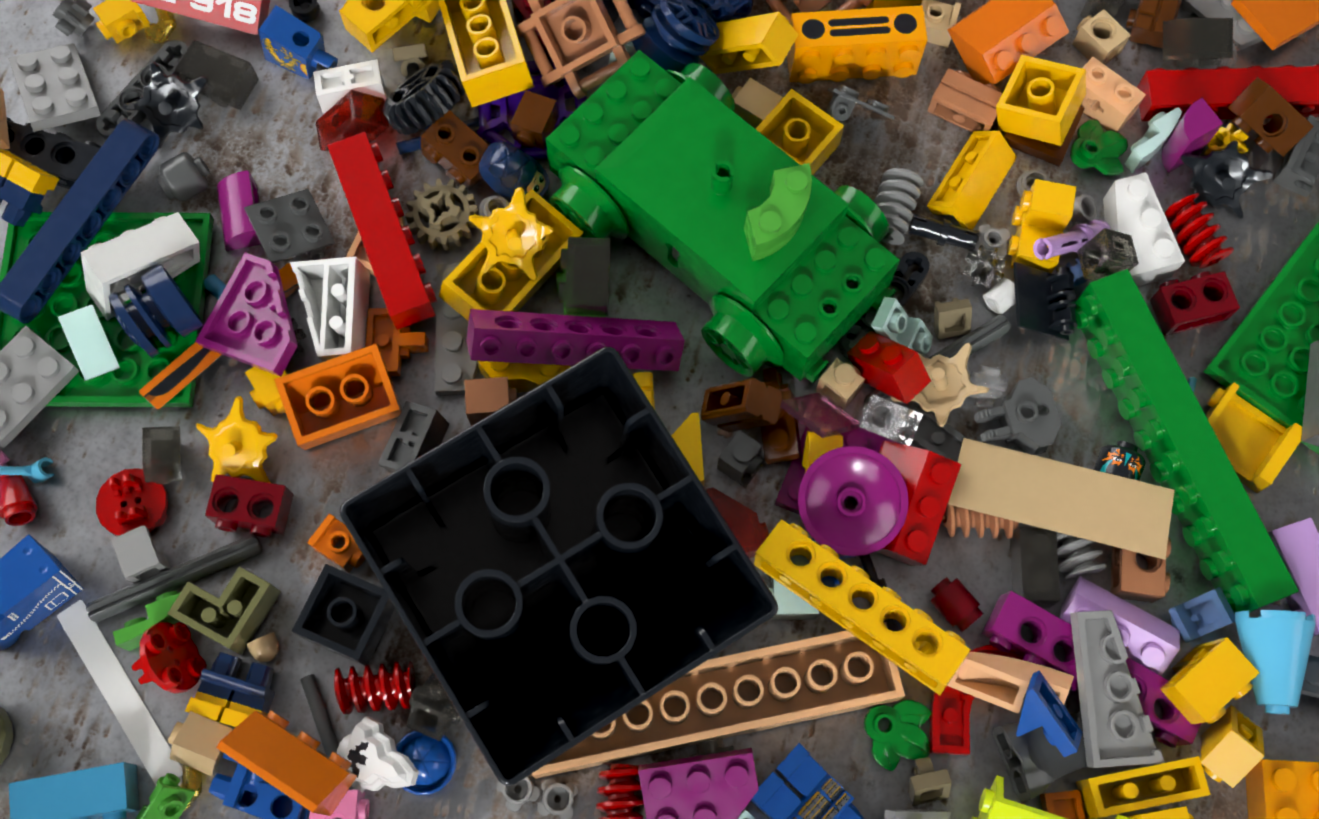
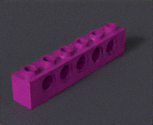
[466,309,685,371]
[981,591,1202,748]

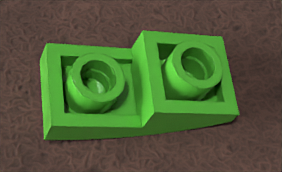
[113,591,181,651]

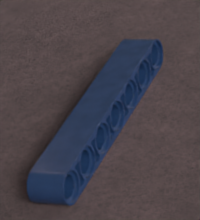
[0,119,160,324]

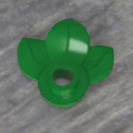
[1070,119,1128,176]
[864,700,931,771]

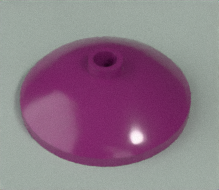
[798,446,908,556]

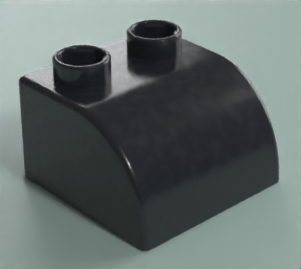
[340,347,778,786]

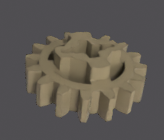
[405,178,479,251]

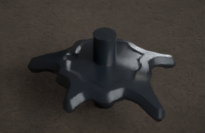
[122,61,208,149]
[1181,140,1273,219]

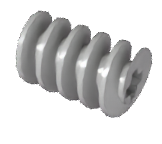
[874,168,924,245]
[1051,533,1107,579]

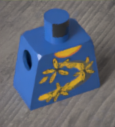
[258,5,338,79]

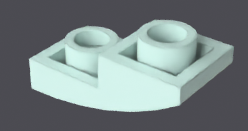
[1124,107,1182,173]
[871,297,933,356]
[58,305,120,381]

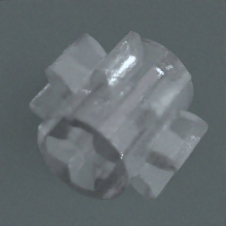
[968,365,1008,408]

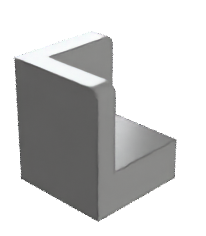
[111,526,170,584]

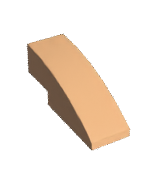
[947,652,1074,714]

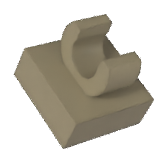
[392,43,428,77]
[934,298,972,339]
[908,757,952,806]

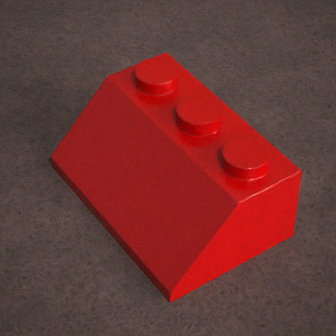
[876,440,962,566]

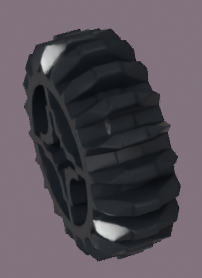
[382,59,465,135]

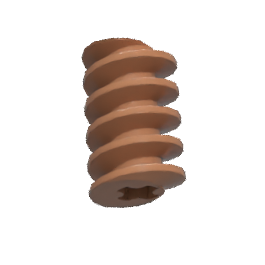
[942,504,1019,539]

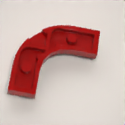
[930,644,1023,756]

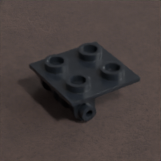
[1013,262,1078,341]

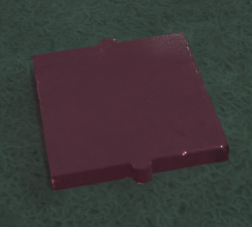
[780,392,860,438]

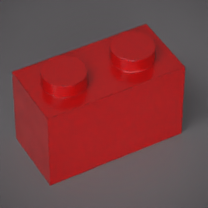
[847,331,931,404]

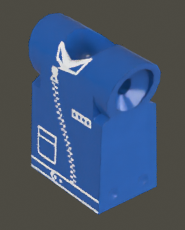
[0,534,84,651]

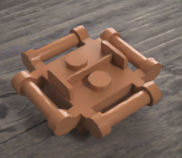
[515,0,646,100]

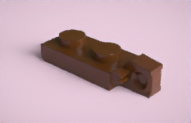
[761,367,802,465]

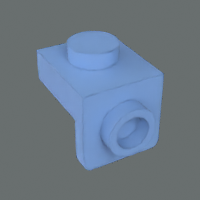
[1169,587,1235,643]

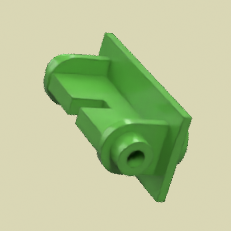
[135,773,196,819]

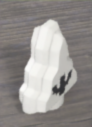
[337,716,419,793]

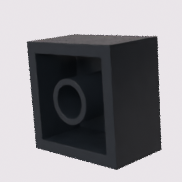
[292,564,395,666]

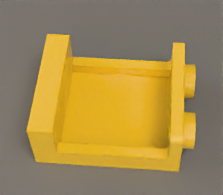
[1206,382,1302,493]

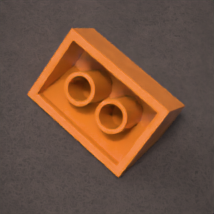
[947,0,1069,85]
[274,344,402,450]
[216,710,357,816]

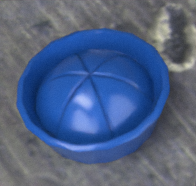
[396,728,456,795]

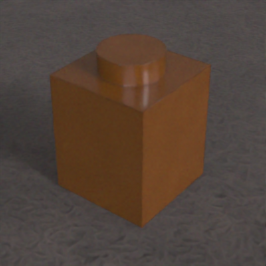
[510,90,559,150]

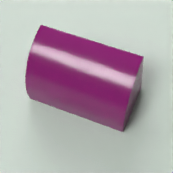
[1161,98,1223,173]
[217,170,261,251]

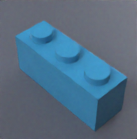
[9,762,140,819]

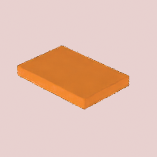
[1231,0,1319,51]

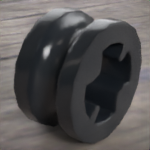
[288,0,320,23]

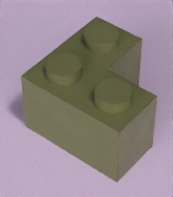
[167,566,281,655]

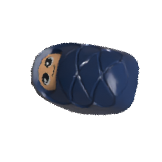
[479,141,550,202]

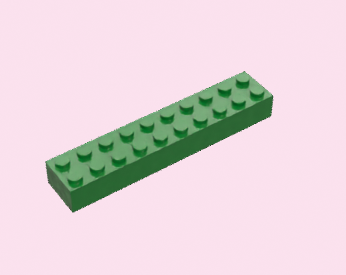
[1075,269,1299,614]

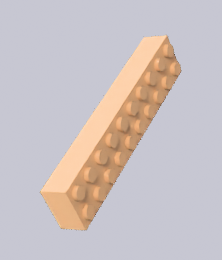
[532,622,905,779]

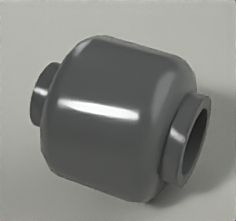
[157,152,210,202]

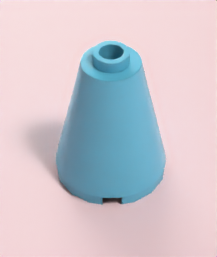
[1235,610,1316,715]

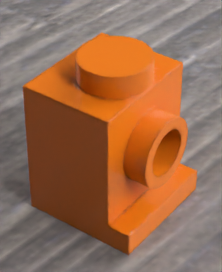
[307,513,366,573]

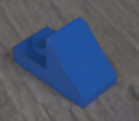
[1016,670,1083,757]

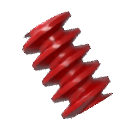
[1164,193,1234,269]
[334,661,415,715]
[596,763,644,819]

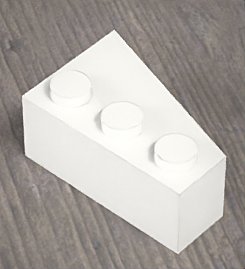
[1103,172,1185,287]
[81,212,200,321]
[290,256,370,362]

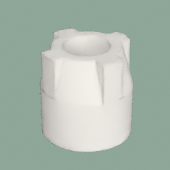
[983,278,1016,315]

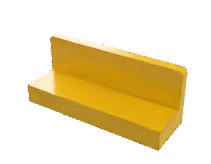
[927,130,1016,230]

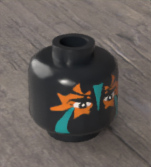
[1093,441,1146,481]

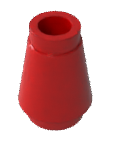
[0,475,38,526]

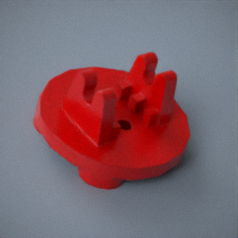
[96,468,168,536]
[132,622,207,694]

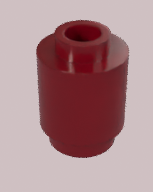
[930,577,984,632]

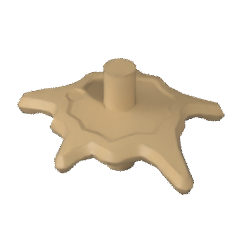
[891,343,989,427]

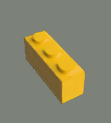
[699,12,799,74]
[1076,756,1211,819]

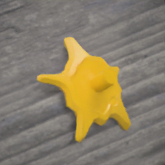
[469,187,554,281]
[196,396,278,483]

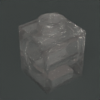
[859,394,923,446]

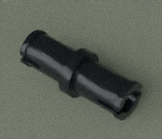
[908,213,979,252]

